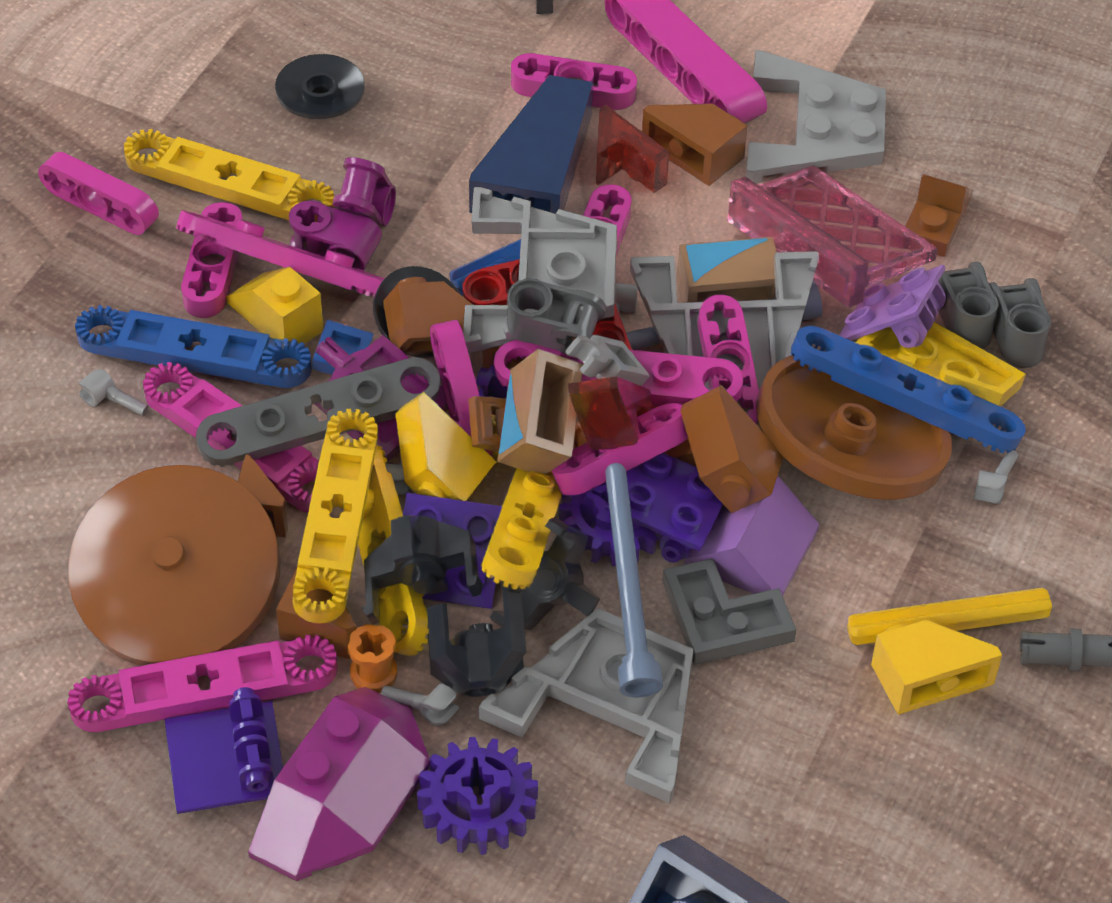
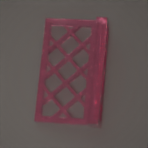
[727,165,938,308]

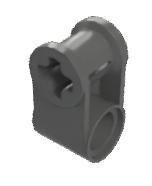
[938,261,998,349]
[507,278,607,355]
[989,278,1051,368]

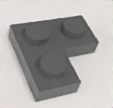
[662,559,796,665]

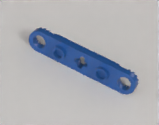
[75,305,312,388]
[790,326,1026,453]

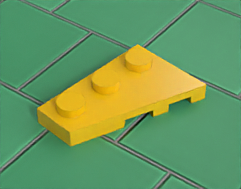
[855,322,1026,406]

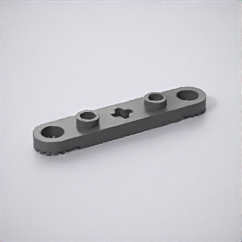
[196,358,440,467]

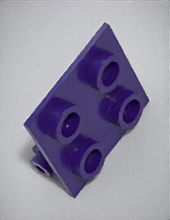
[605,453,723,563]
[403,493,502,609]
[164,687,283,814]

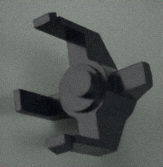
[362,515,484,625]
[490,517,600,630]
[426,581,526,697]

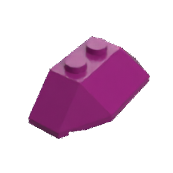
[248,687,430,881]

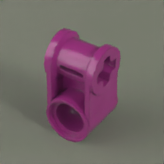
[333,157,396,226]
[289,200,382,271]

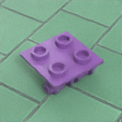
[839,264,946,348]

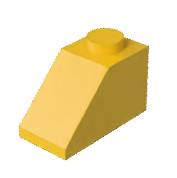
[226,266,323,344]
[395,392,497,501]
[871,620,1002,715]

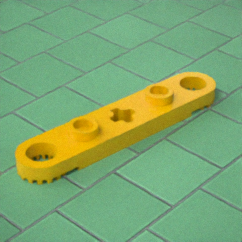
[123,129,335,222]
[293,409,378,623]
[357,440,429,656]
[481,468,562,589]

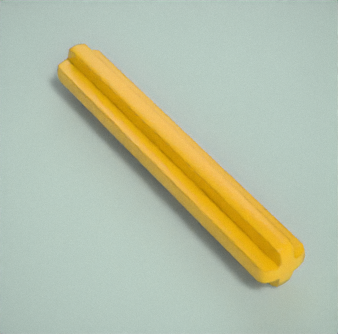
[847,588,1052,645]

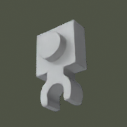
[565,335,650,390]

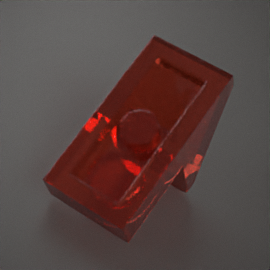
[596,105,669,193]
[568,376,652,450]

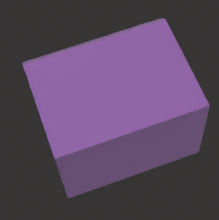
[684,476,819,596]

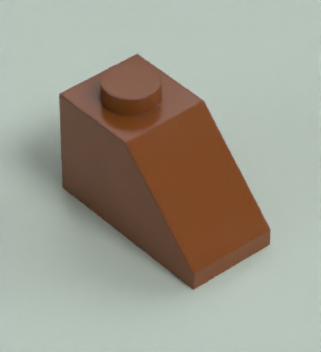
[641,104,747,186]
[383,277,473,355]
[680,385,783,514]

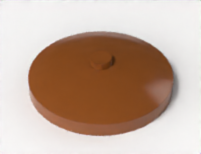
[756,355,952,500]
[68,465,281,666]

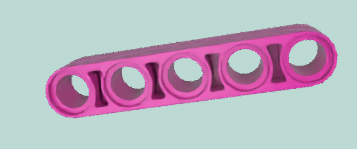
[604,0,767,124]

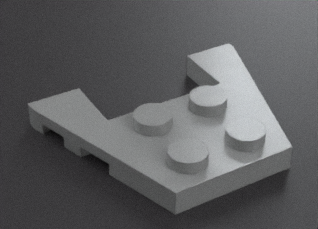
[745,50,886,184]
[463,187,617,353]
[630,251,819,390]
[479,608,693,804]

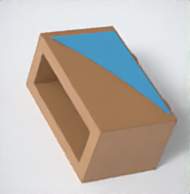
[677,237,777,303]
[498,349,583,475]

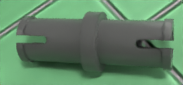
[1020,628,1112,671]

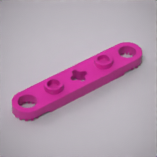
[176,210,385,298]
[494,340,743,406]
[143,362,319,513]
[67,635,338,732]

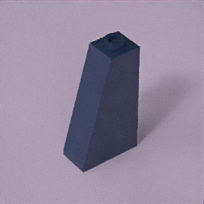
[469,75,593,214]

